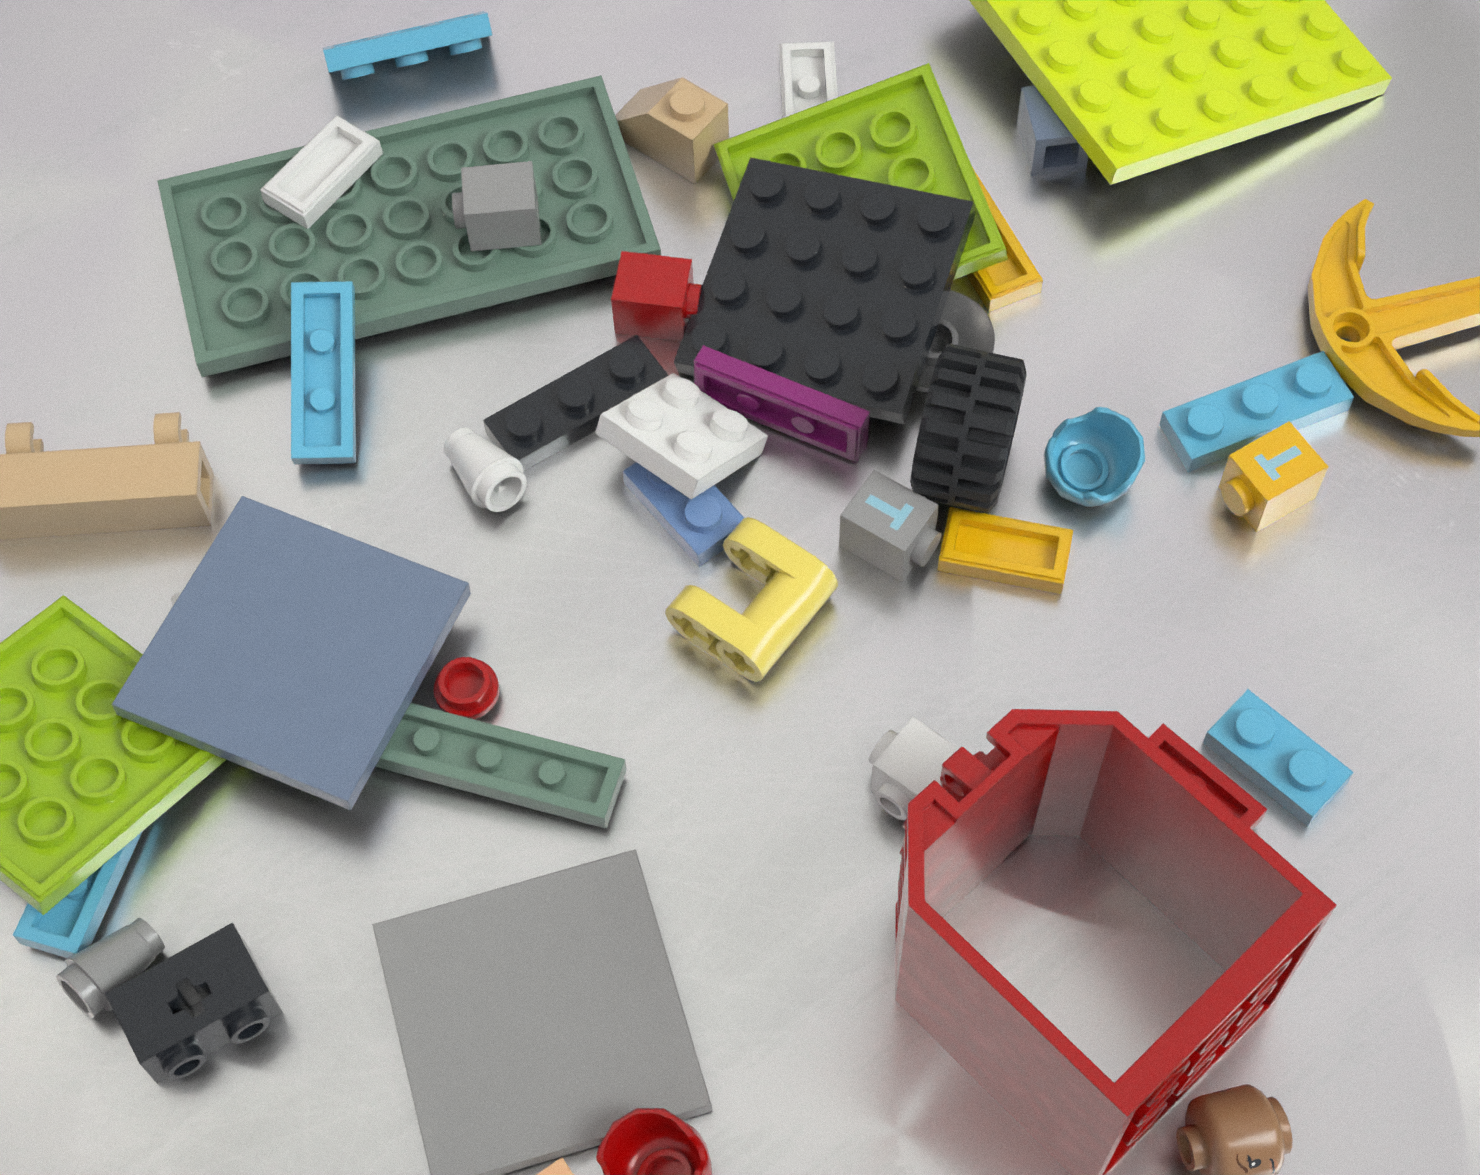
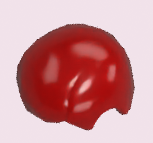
[596,1108,712,1175]

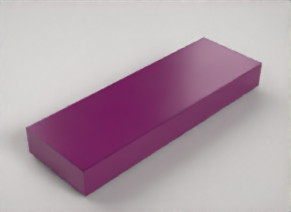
[694,345,870,462]

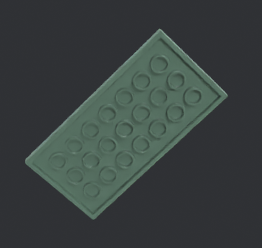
[157,75,661,377]

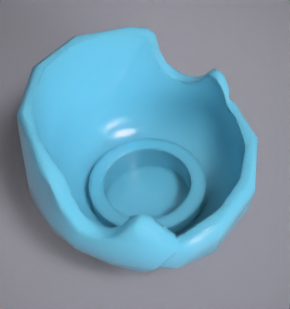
[1043,407,1145,507]

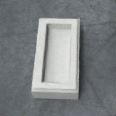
[260,115,383,229]

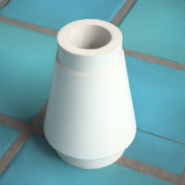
[444,427,527,512]

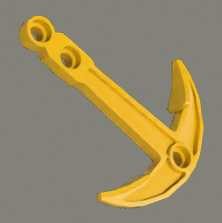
[1307,199,1480,437]

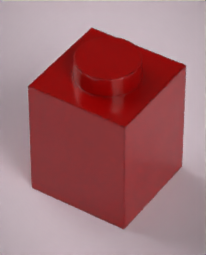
[611,251,702,342]

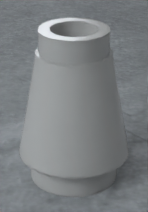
[56,918,165,1018]

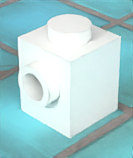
[869,716,959,820]

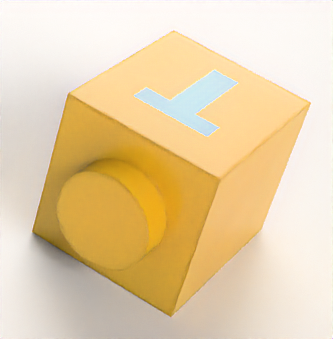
[1219,421,1329,532]

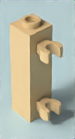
[0,412,214,540]

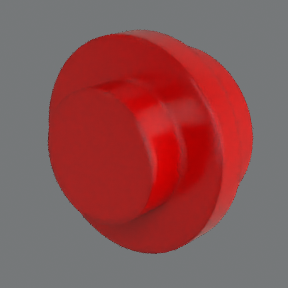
[434,657,500,719]

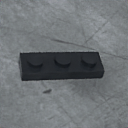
[483,335,669,471]

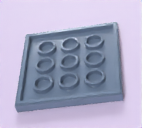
[112,496,471,810]

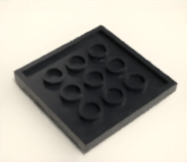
[674,157,976,424]

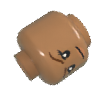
[1176,1084,1293,1175]

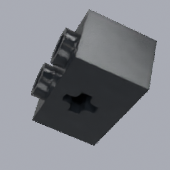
[105,922,283,1084]

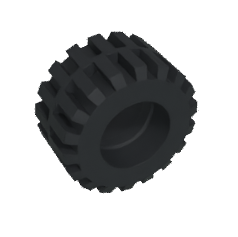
[910,344,1027,514]

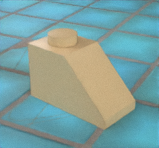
[615,77,729,184]

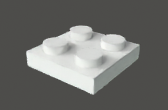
[595,373,768,500]

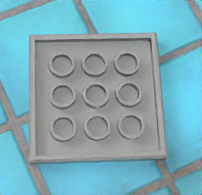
[372,849,712,1175]

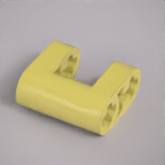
[665,517,838,682]

